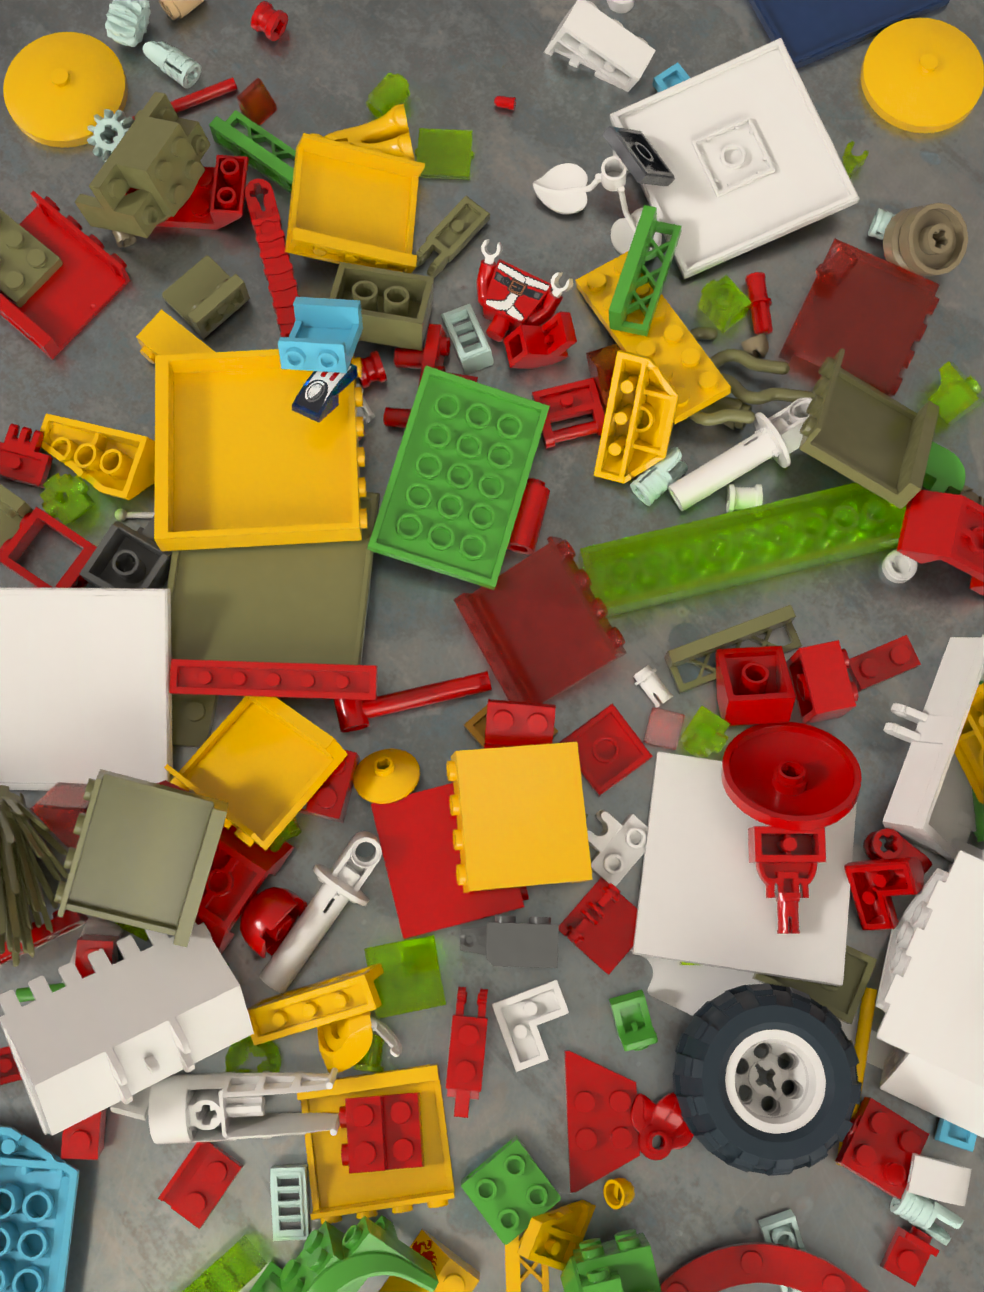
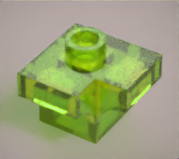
[927,361,984,424]

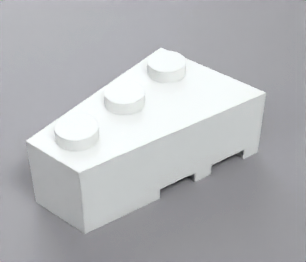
[543,0,656,92]

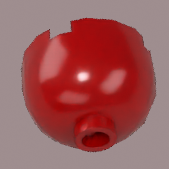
[240,887,308,958]

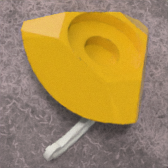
[317,1011,402,1073]

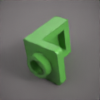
[609,989,658,1051]

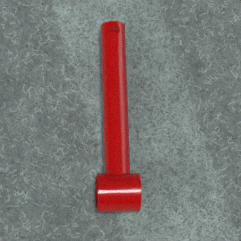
[333,671,492,733]

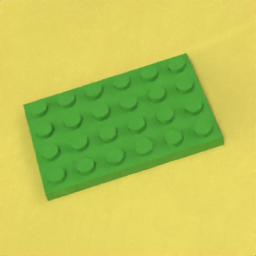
[367,366,550,590]

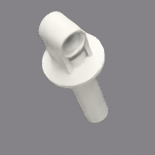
[668,398,812,511]
[259,831,382,993]

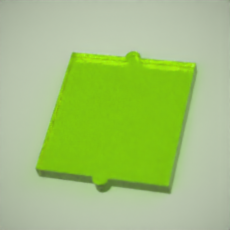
[415,128,474,180]

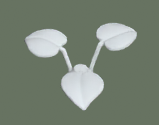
[533,150,662,259]

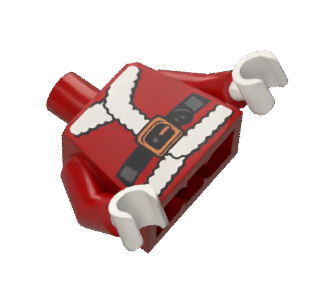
[476,239,574,342]

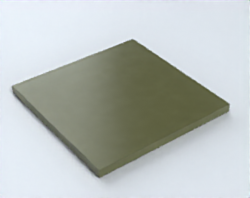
[167,492,380,665]

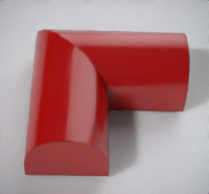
[844,857,924,930]

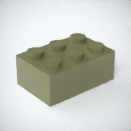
[329,262,434,351]

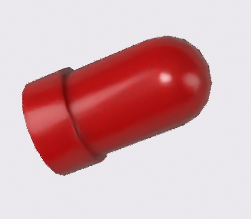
[494,96,516,111]

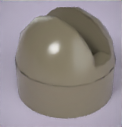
[741,333,769,359]

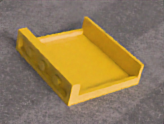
[285,133,425,273]
[164,696,348,851]
[446,742,593,893]
[297,1063,455,1224]

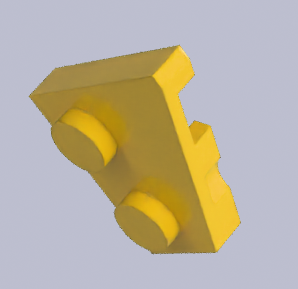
[517,1200,596,1271]

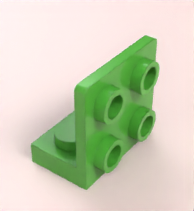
[461,1135,561,1245]

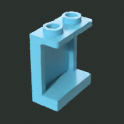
[278,297,363,373]

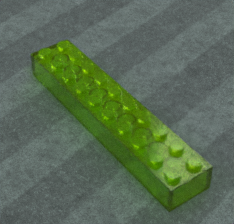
[578,482,907,620]

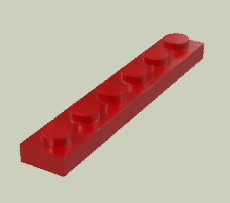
[169,659,378,700]

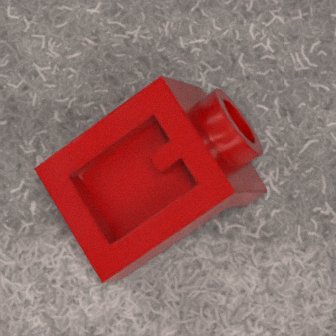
[880,1226,940,1287]

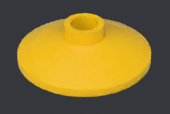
[353,748,420,804]

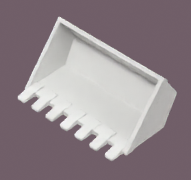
[0,922,254,1136]

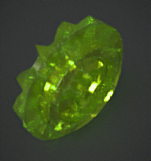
[225,1036,281,1073]

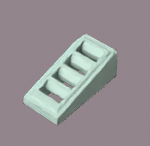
[441,303,494,374]
[270,1164,310,1241]

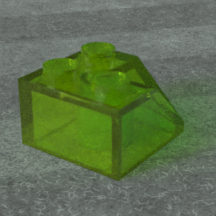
[364,935,447,1019]

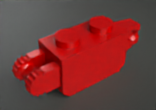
[446,986,488,1118]

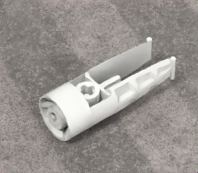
[148,1068,340,1144]

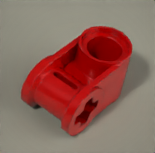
[863,828,932,875]

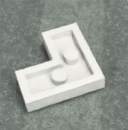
[492,980,569,1072]

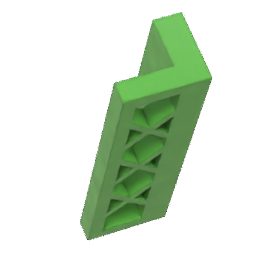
[209,110,296,194]
[609,205,682,336]

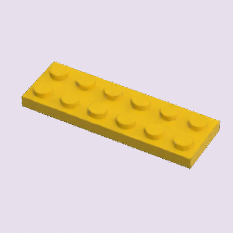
[575,251,731,424]

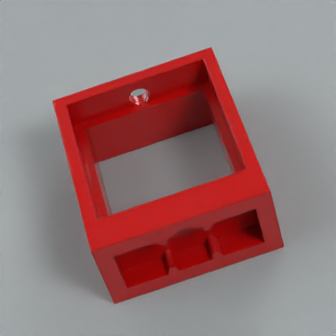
[0,506,97,588]

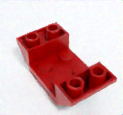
[124,155,249,230]
[897,490,984,596]
[195,825,295,955]

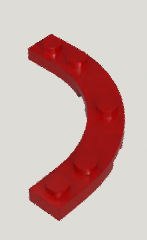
[660,1242,870,1292]

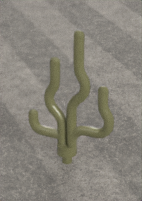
[689,327,815,426]

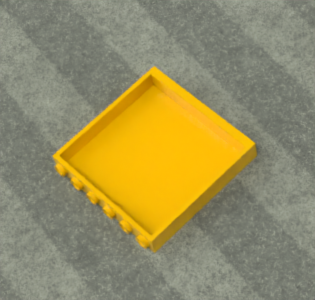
[154,349,368,551]

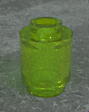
[366,73,410,119]

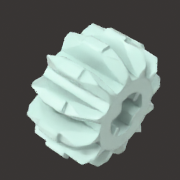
[105,0,151,47]
[87,109,135,162]

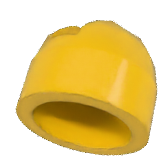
[603,1178,635,1209]

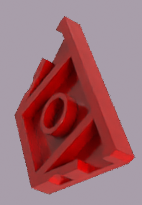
[564,1050,640,1193]

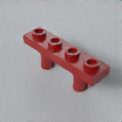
[383,324,451,428]

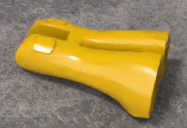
[324,104,415,160]

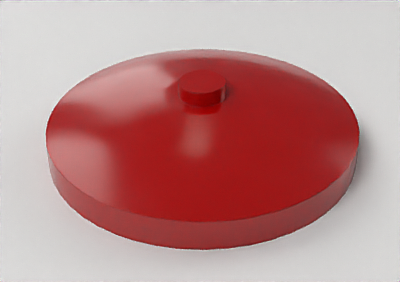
[721,721,862,831]

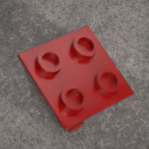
[559,877,638,975]

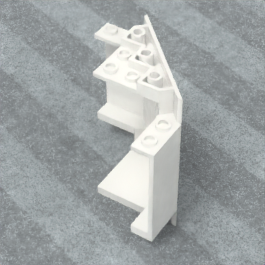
[875,850,984,1138]

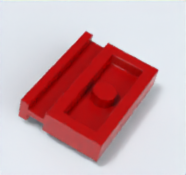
[484,699,556,749]
[158,1142,244,1229]

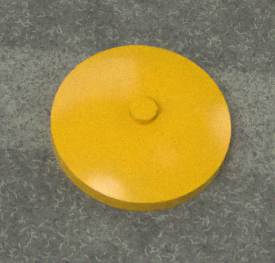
[861,18,984,133]
[3,32,128,148]

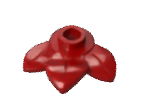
[631,1092,694,1160]

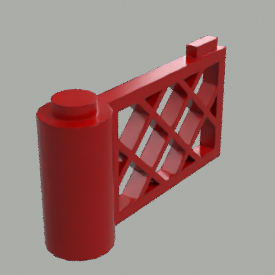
[507,478,550,554]

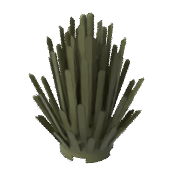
[0,785,69,967]

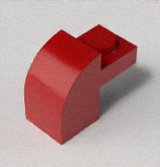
[504,311,577,369]

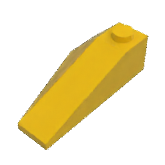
[40,413,155,500]

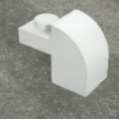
[906,1153,972,1206]

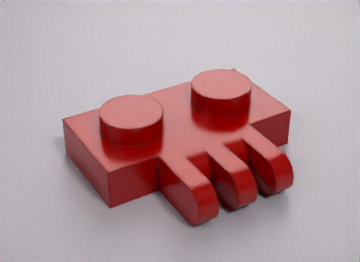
[0,423,53,489]

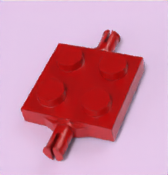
[835,1097,929,1199]

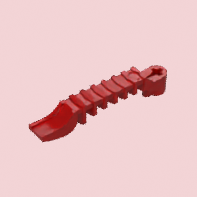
[245,178,300,337]

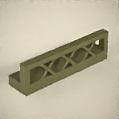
[664,605,802,694]

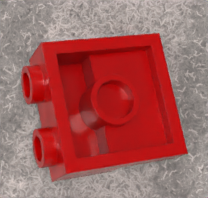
[339,1092,424,1174]

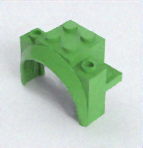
[280,1215,439,1292]
[560,1229,662,1292]

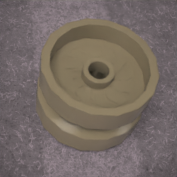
[883,203,968,278]

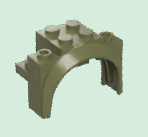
[75,91,211,238]

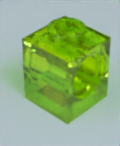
[698,274,751,334]

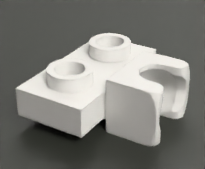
[587,810,648,886]

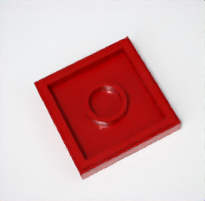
[559,703,653,797]

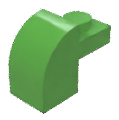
[922,441,966,495]

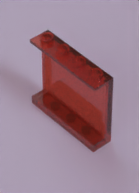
[778,238,940,396]
[453,536,627,704]

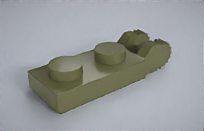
[415,195,490,278]

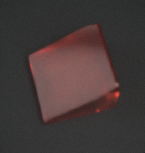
[237,78,277,126]
[643,707,685,751]

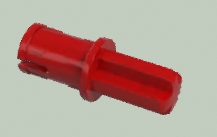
[745,272,773,335]

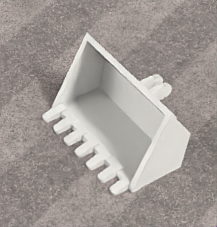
[882,635,984,862]

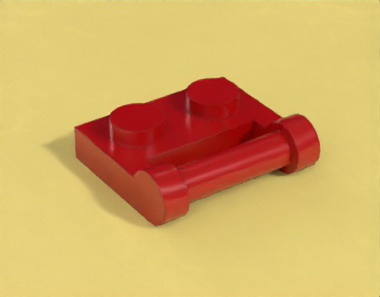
[532,377,605,449]

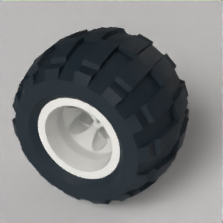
[672,983,862,1176]

